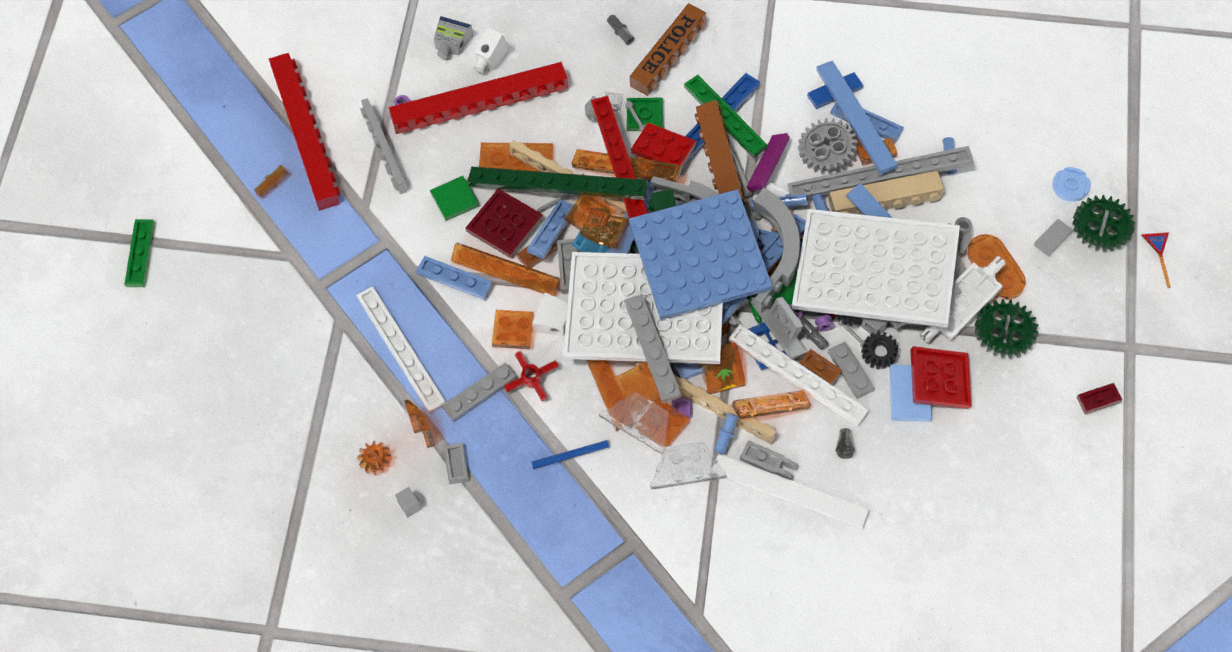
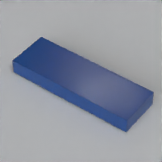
[807,72,863,109]

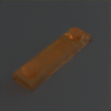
[732,390,811,419]

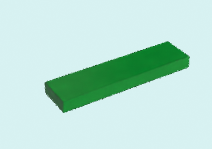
[124,219,155,287]

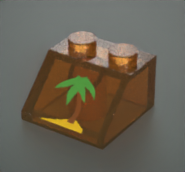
[699,342,746,395]

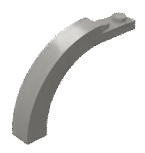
[651,176,719,203]
[753,187,800,312]

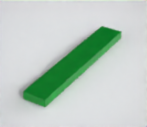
[684,74,768,158]

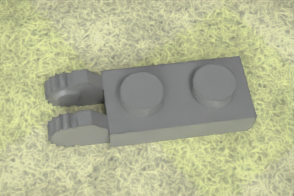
[740,441,798,480]

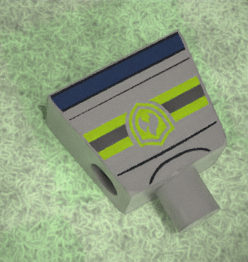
[434,16,473,59]

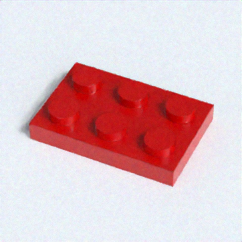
[631,122,697,172]

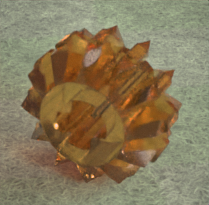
[357,440,392,475]

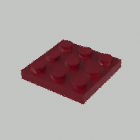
[465,188,543,258]

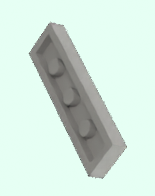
[442,363,517,422]

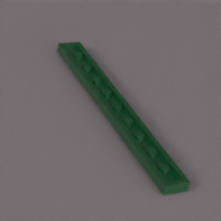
[467,166,649,200]

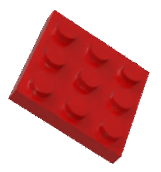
[910,346,972,409]

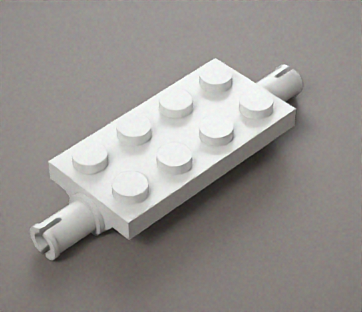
[919,256,1006,343]

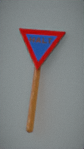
[1141,232,1171,288]

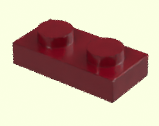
[1077,383,1122,414]

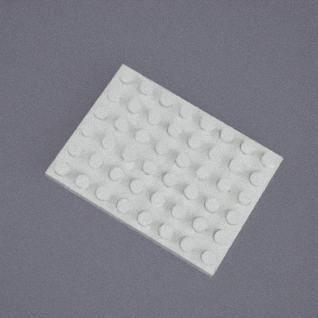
[792,209,960,327]
[563,252,723,364]

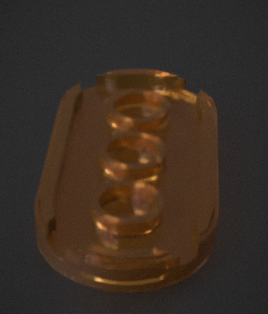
[967,234,1026,300]

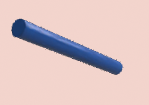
[531,440,609,469]

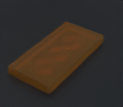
[479,142,554,172]

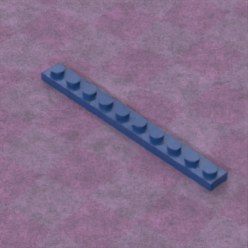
[644,73,760,189]

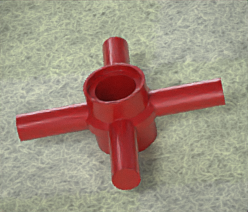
[504,351,559,402]

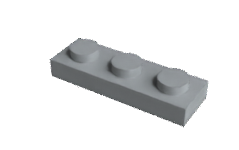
[557,239,577,293]
[828,342,874,399]

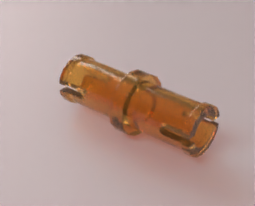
[254,165,288,198]

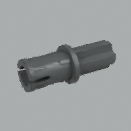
[607,15,635,45]
[799,316,828,349]

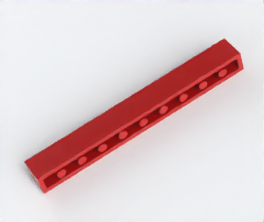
[268,52,341,211]
[388,62,569,134]

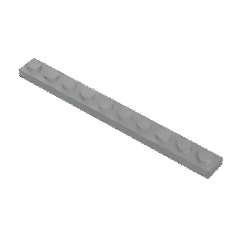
[788,146,974,199]

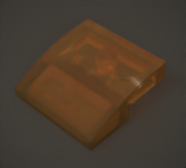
[580,207,629,248]
[404,399,435,448]

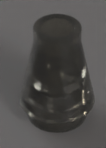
[835,428,855,459]

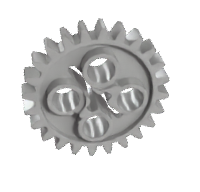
[798,118,858,174]

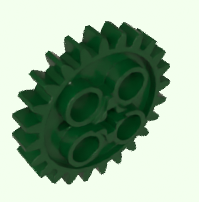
[1072,195,1135,252]
[974,299,1039,359]

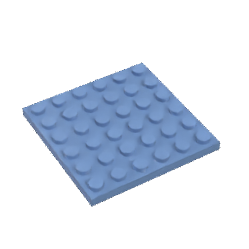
[629,190,772,320]

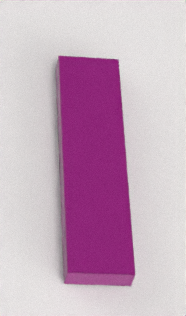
[747,133,790,191]

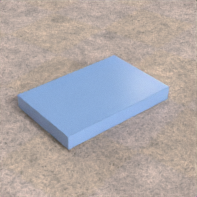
[890,365,932,421]

